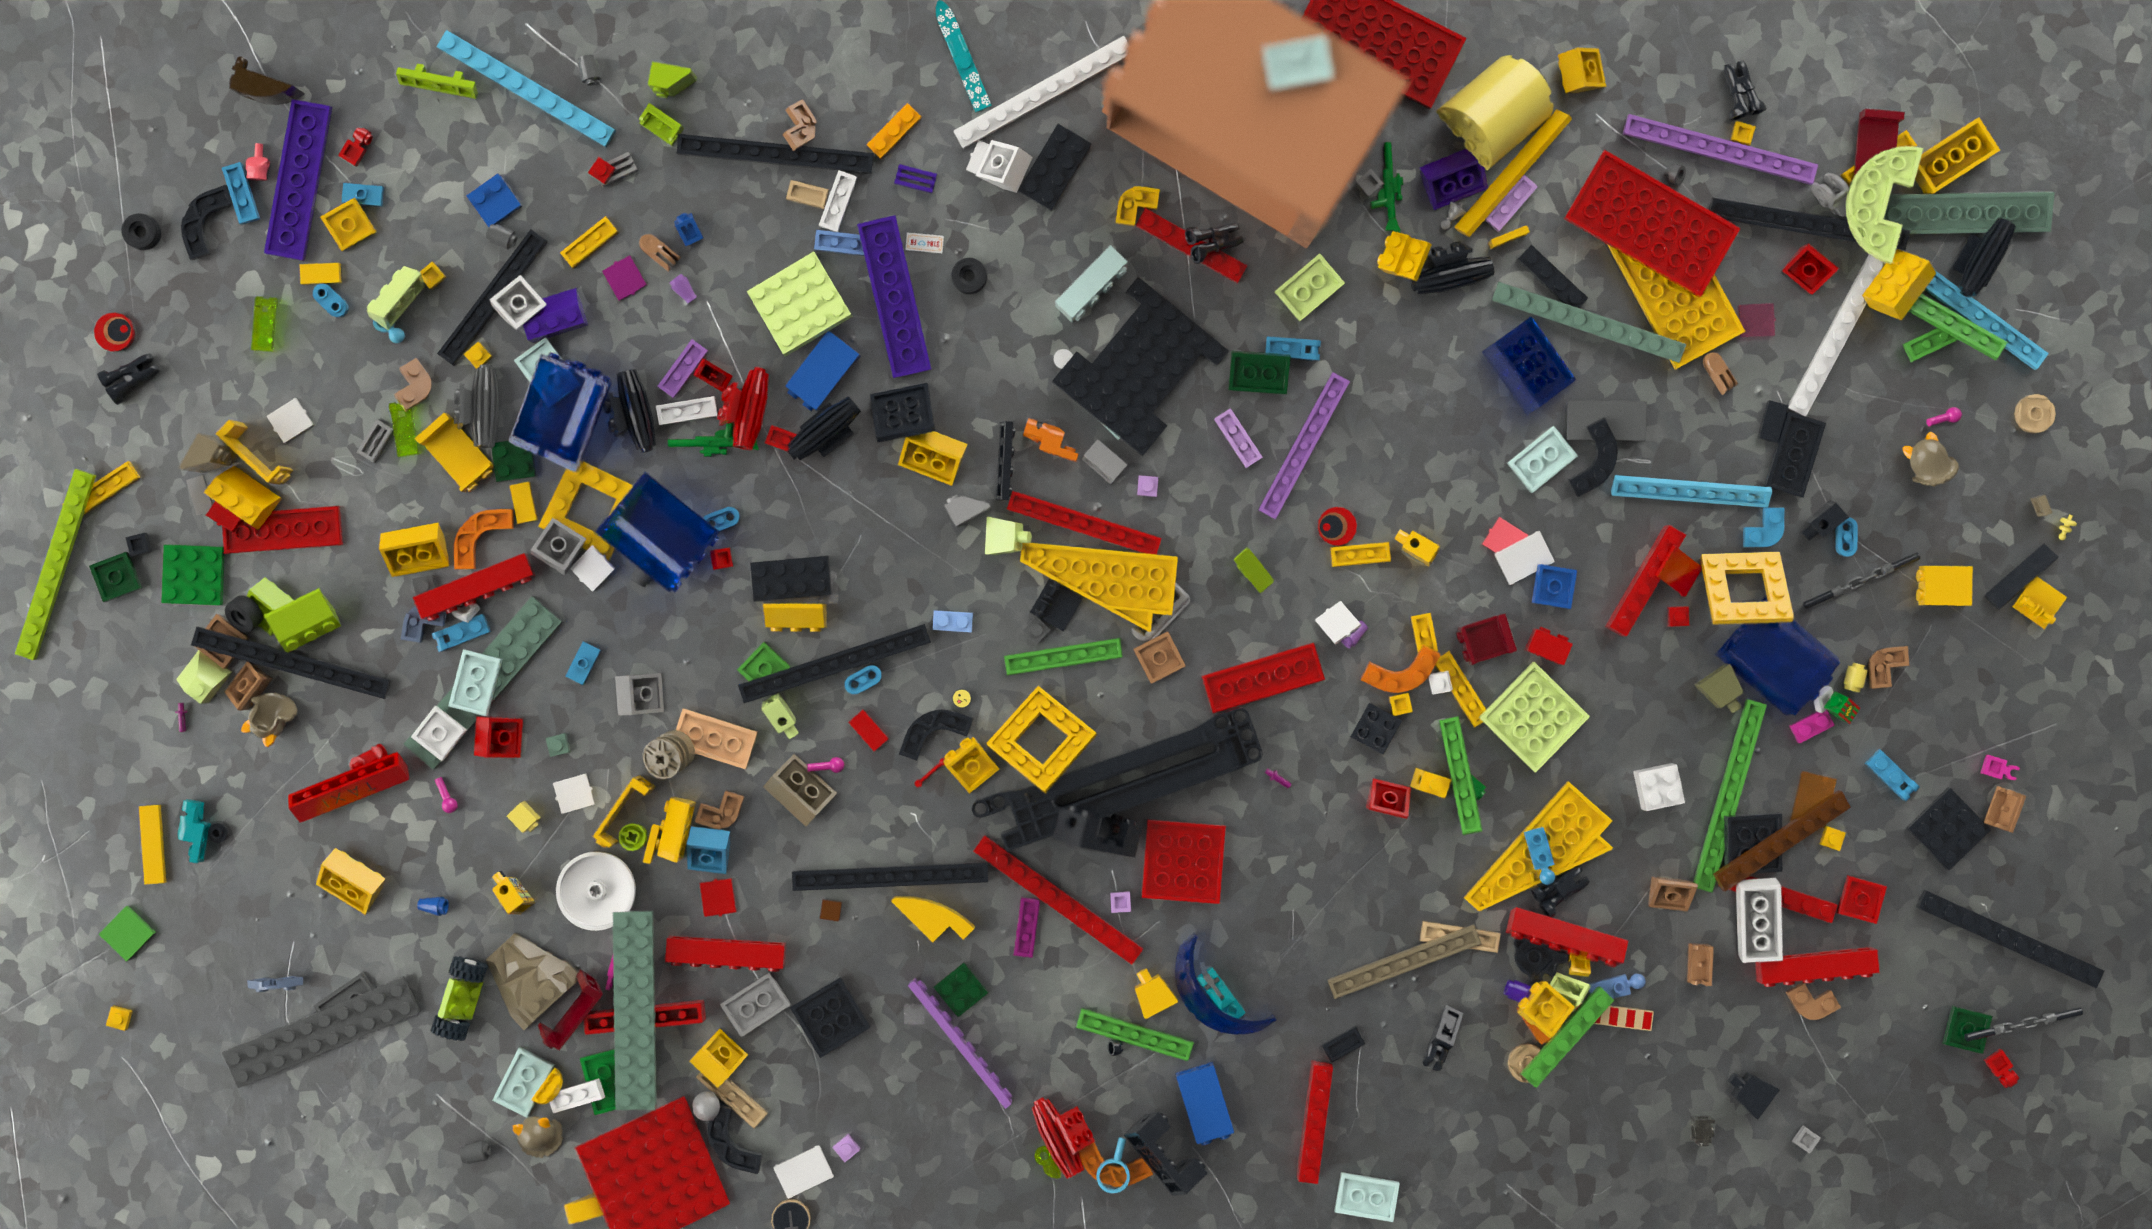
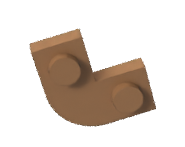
[782,99,817,151]
[394,358,431,412]
[1868,646,1910,689]
[695,790,745,829]
[1786,982,1841,1020]

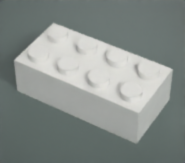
[1736,878,1783,963]

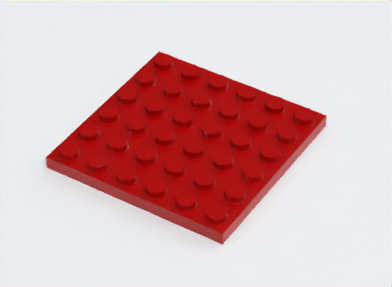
[574,1096,730,1229]

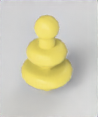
[2059,514,2077,540]

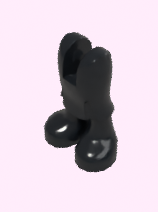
[1724,60,1767,121]
[1185,223,1244,264]
[97,353,160,405]
[1530,865,1590,918]

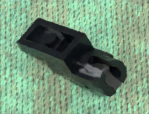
[1422,1005,1464,1071]

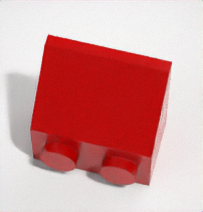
[474,716,523,758]

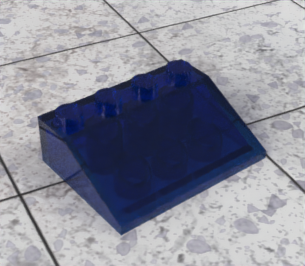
[1482,316,1576,415]

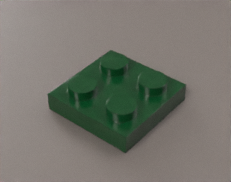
[491,438,537,482]
[89,552,142,602]
[933,962,988,1017]
[1943,1006,1993,1054]

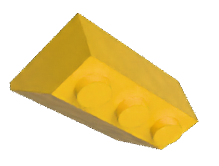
[898,431,968,486]
[204,466,282,530]
[379,523,450,577]
[763,604,827,632]
[655,797,696,863]
[316,848,385,915]

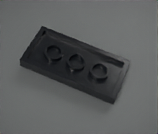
[1018,124,1091,212]
[1764,411,1826,498]
[750,556,832,602]

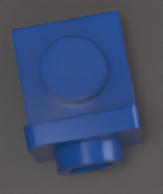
[674,213,703,246]

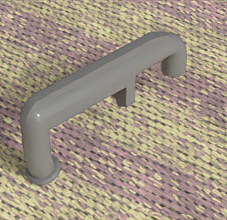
[1132,583,1190,641]

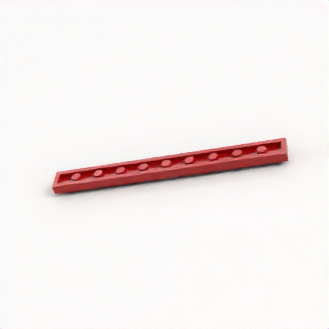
[973,835,1143,965]

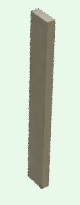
[1327,924,1482,999]

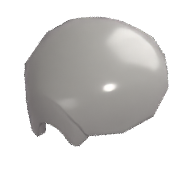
[692,1091,720,1121]

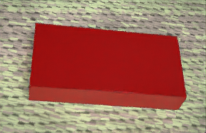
[848,709,889,751]

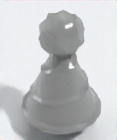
[1441,202,1467,230]

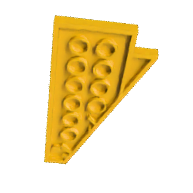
[1020,543,1178,632]
[1463,781,1613,911]

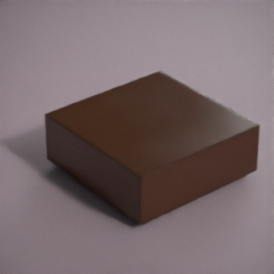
[820,899,842,922]

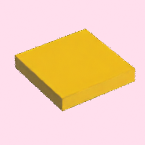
[320,197,376,251]

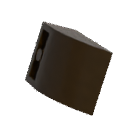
[229,56,305,105]

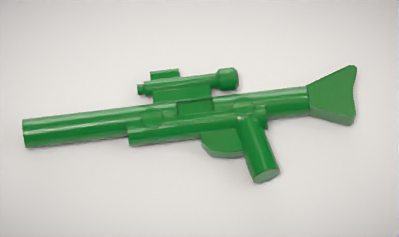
[1370,142,1404,233]
[668,423,759,457]

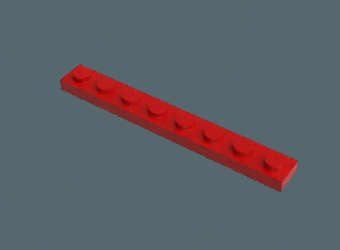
[1007,491,1162,555]

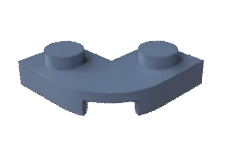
[401,606,447,643]
[247,976,303,992]

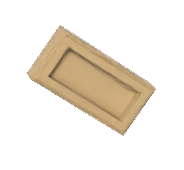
[786,180,829,209]

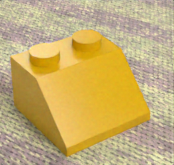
[1558,48,1606,93]
[690,1029,748,1088]

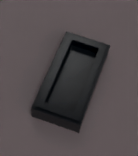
[1758,400,1789,443]
[1322,1026,1365,1063]

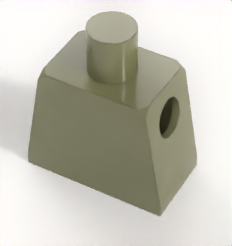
[1695,664,1743,713]

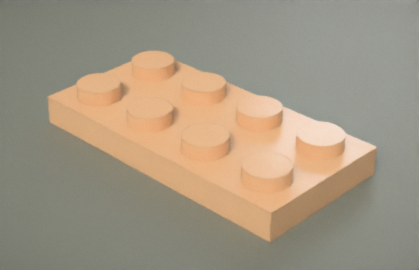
[676,708,758,769]

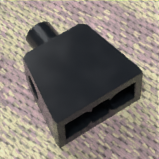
[1801,500,1849,541]
[1728,1072,1780,1120]

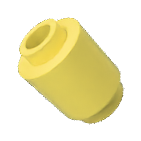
[1843,663,1868,692]

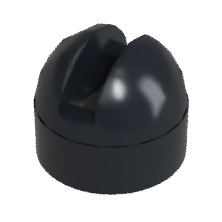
[1107,1040,1124,1056]

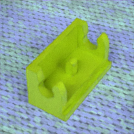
[639,103,684,146]

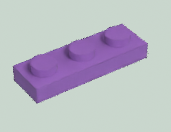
[657,339,709,398]

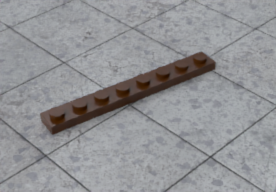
[1713,790,1851,892]

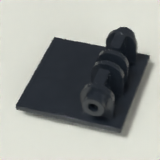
[1030,578,1083,631]
[1350,703,1402,755]

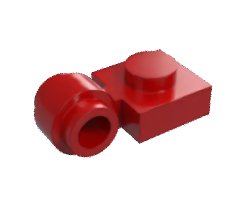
[338,127,373,167]
[1984,1049,2019,1088]

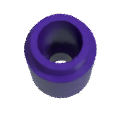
[1503,980,1531,1002]

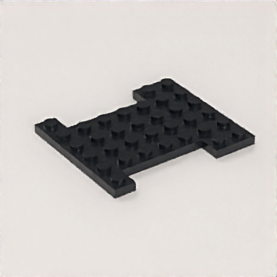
[1052,277,1229,456]

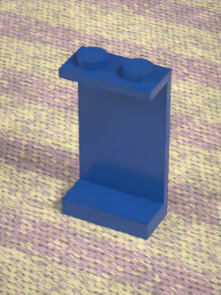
[785,331,861,412]
[1176,1062,1234,1145]

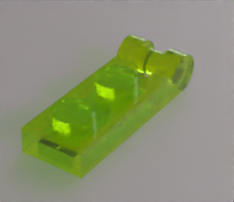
[251,296,278,352]
[389,402,419,457]

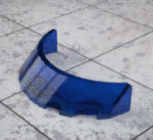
[1175,932,1277,1035]

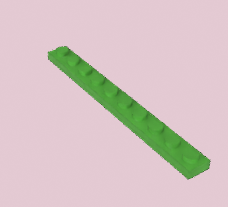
[1693,699,1767,893]

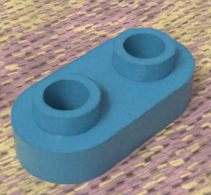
[313,284,348,318]
[701,507,740,534]
[1835,517,1858,557]
[845,665,882,694]

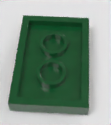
[1228,350,1291,394]

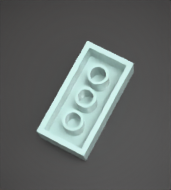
[1055,245,1127,322]

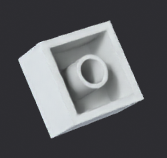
[1633,763,1685,811]

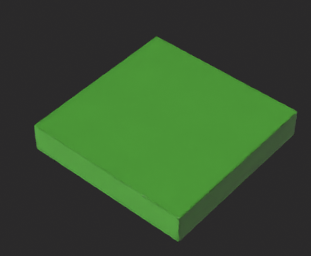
[737,642,791,681]
[98,906,156,962]

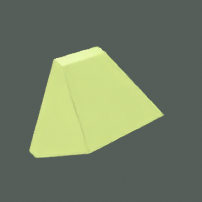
[1550,972,1591,1014]

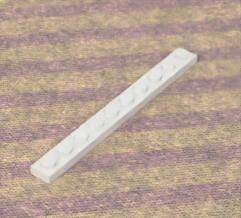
[953,36,1128,149]
[1788,254,1886,416]

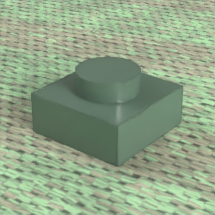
[545,733,571,757]

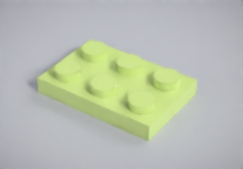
[1275,254,1345,322]

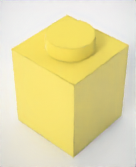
[507,801,541,833]

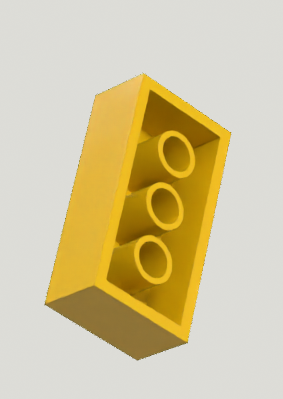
[1915,117,2000,194]

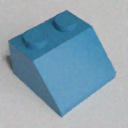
[687,826,730,874]

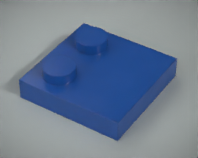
[466,173,522,227]
[1532,564,1577,609]

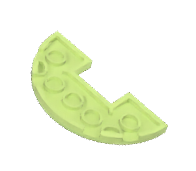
[1846,146,1923,264]

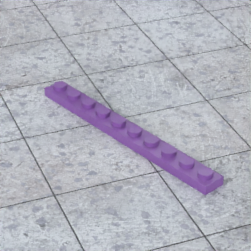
[1623,114,1818,185]

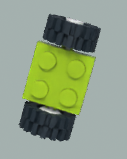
[431,956,488,1041]

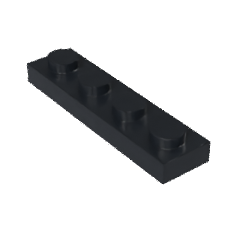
[1517,244,1588,308]
[996,421,1015,501]

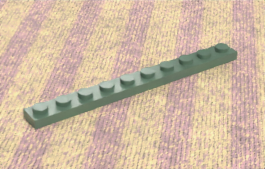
[1492,281,1686,363]

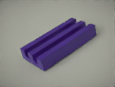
[894,164,937,194]

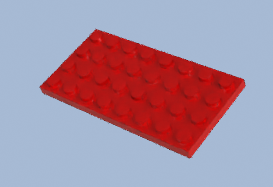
[1302,0,1467,109]
[1564,149,1741,297]

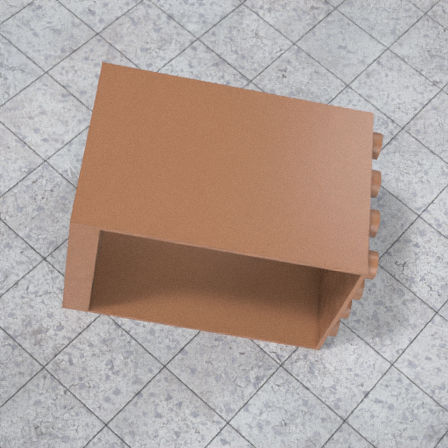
[1102,0,1408,249]

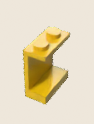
[1916,566,1973,606]

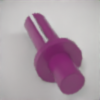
[175,703,187,732]
[1265,768,1291,789]

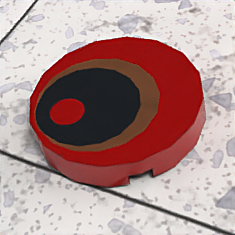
[94,313,135,352]
[1318,507,1357,546]

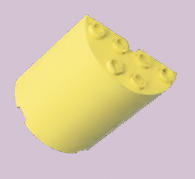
[1436,55,1553,171]

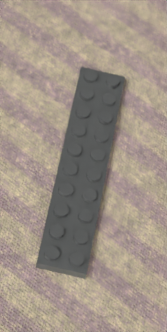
[222,976,420,1088]

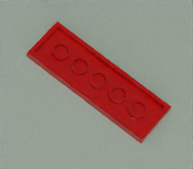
[222,506,343,554]
[1202,642,1325,713]

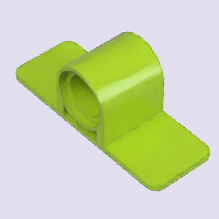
[1234,548,1274,593]

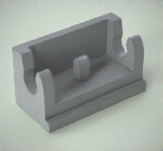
[1082,439,1127,484]

